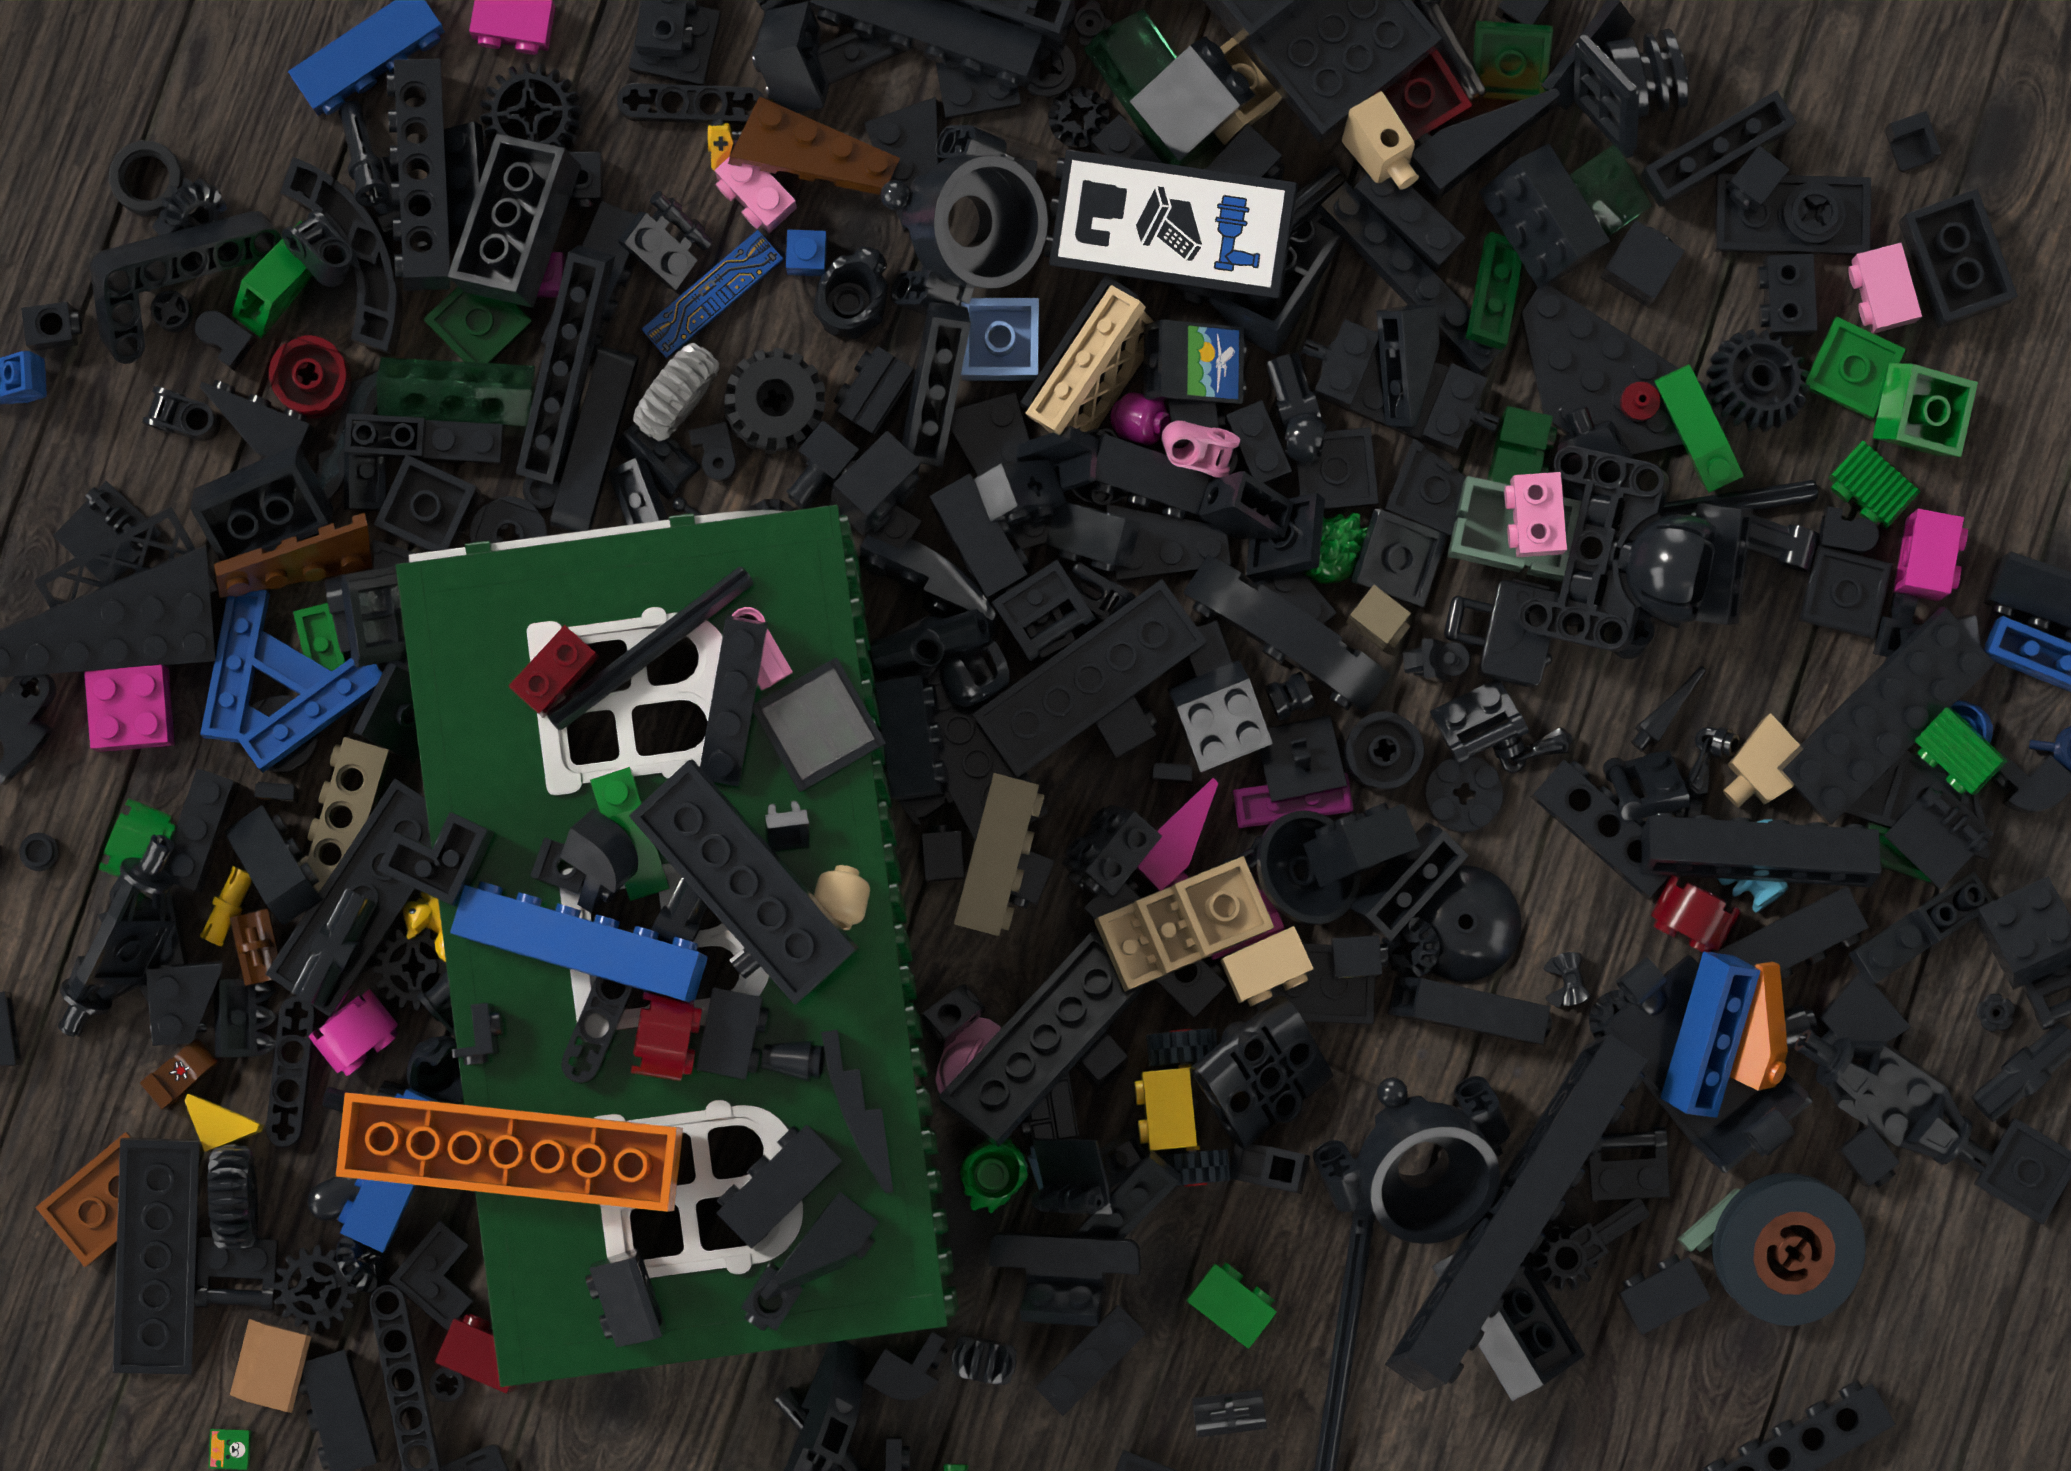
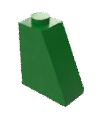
[232,220,314,339]

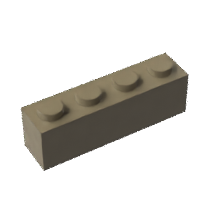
[954,773,1044,936]

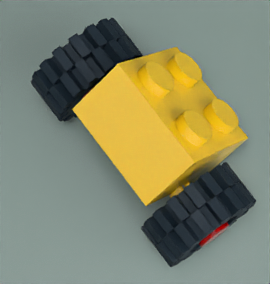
[1134,1029,1230,1187]

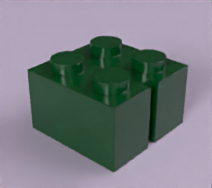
[1487,406,1557,485]

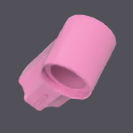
[732,607,793,691]

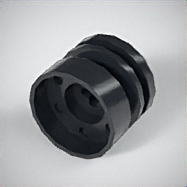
[1604,28,1688,118]

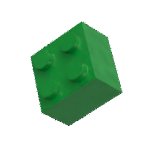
[1872,363,1978,457]

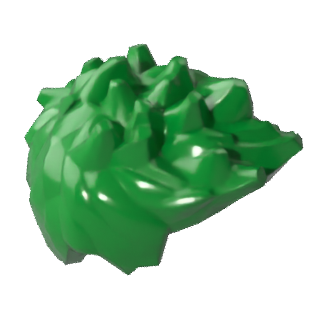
[1302,513,1368,584]
[960,1138,1028,1213]

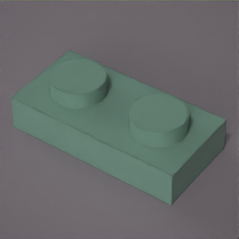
[1677,1188,1740,1252]

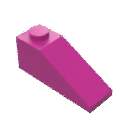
[1136,778,1218,892]

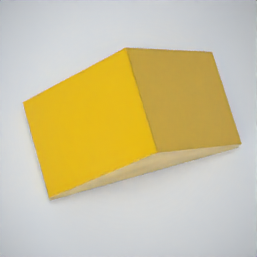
[185,1094,264,1152]

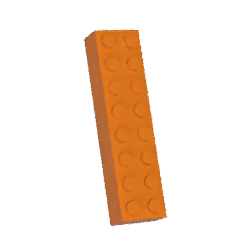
[336,1093,683,1212]

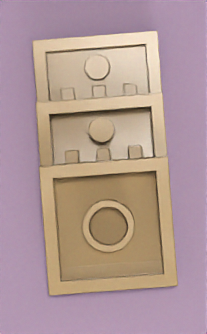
[1094,856,1274,992]

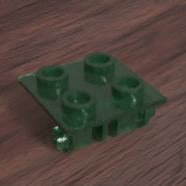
[1569,145,1652,237]

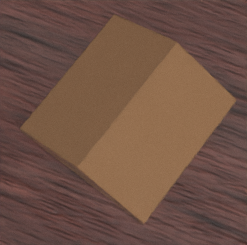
[230,1319,311,1413]

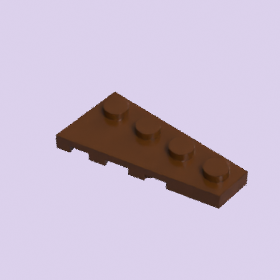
[728,96,900,195]
[214,513,372,598]

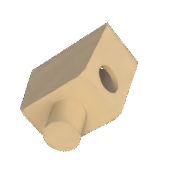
[1342,91,1419,190]
[1723,713,1800,808]

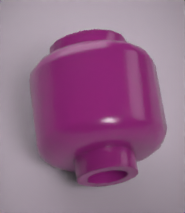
[1111,392,1171,445]

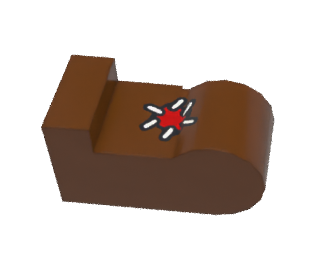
[140,1038,218,1110]

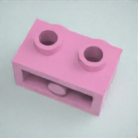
[715,157,797,234]
[1848,243,1922,334]
[1504,472,1567,557]

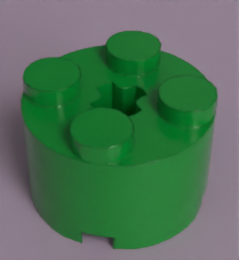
[99,798,176,878]

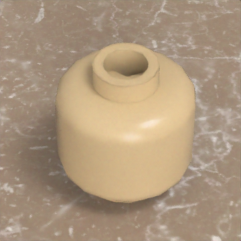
[814,865,870,930]

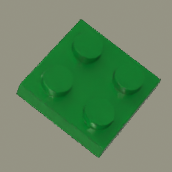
[1804,316,1906,420]

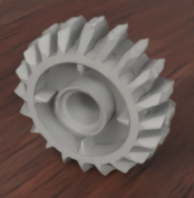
[633,343,719,441]

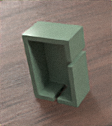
[1448,476,1582,582]

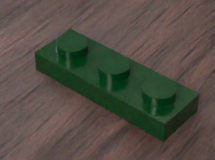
[1466,232,1522,350]

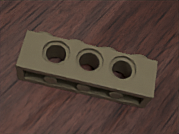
[300,737,393,892]

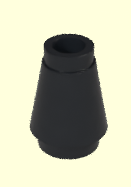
[762,1041,824,1082]

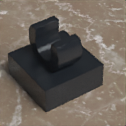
[765,801,809,852]

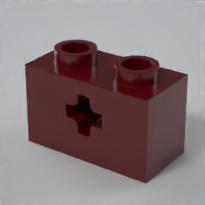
[508,625,599,718]

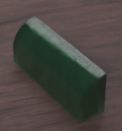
[1084,9,1220,166]

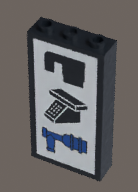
[1044,150,1298,300]

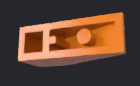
[1729,962,1788,1090]

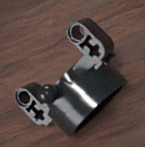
[880,125,1048,316]
[1312,1076,1511,1244]

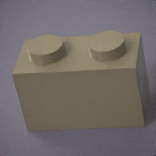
[1346,585,1411,651]

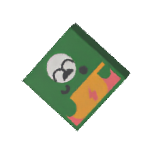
[208,1429,251,1470]

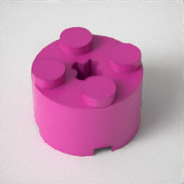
[308,988,399,1076]

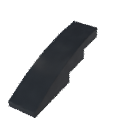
[821,1030,893,1193]

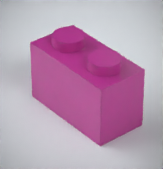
[469,0,556,55]

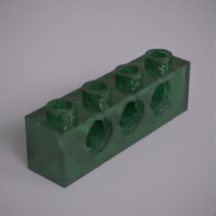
[376,357,536,426]

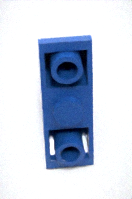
[0,351,47,405]

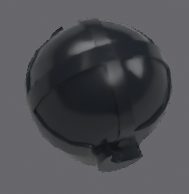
[407,1036,464,1104]

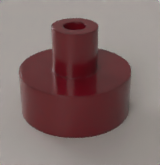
[1620,382,1660,422]

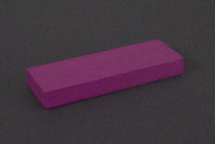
[1232,773,1353,829]

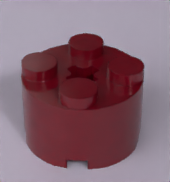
[269,335,352,418]
[1650,875,1741,952]
[631,991,702,1082]

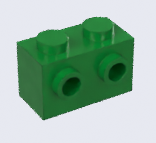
[1186,1262,1277,1349]

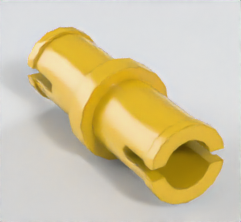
[200,866,252,947]

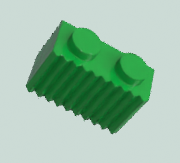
[1828,441,1920,529]
[1915,707,2008,795]

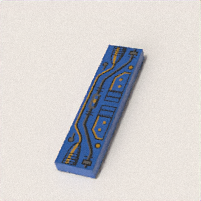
[642,230,783,360]

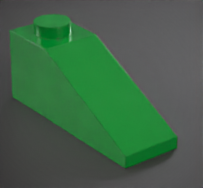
[1654,364,1743,493]
[590,767,670,901]

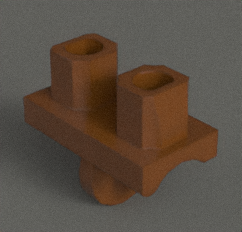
[230,909,279,986]

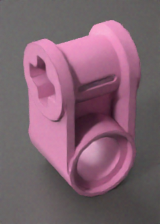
[1162,420,1240,478]

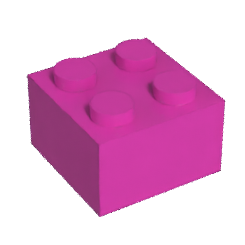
[1893,509,1968,601]
[84,665,175,752]

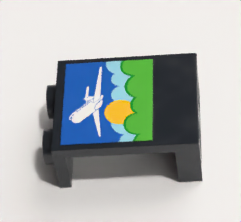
[1143,320,1247,408]

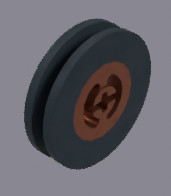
[1712,1173,1866,1326]

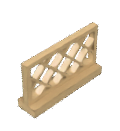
[1025,285,1154,435]

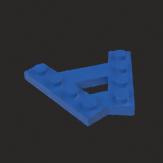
[200,590,382,773]

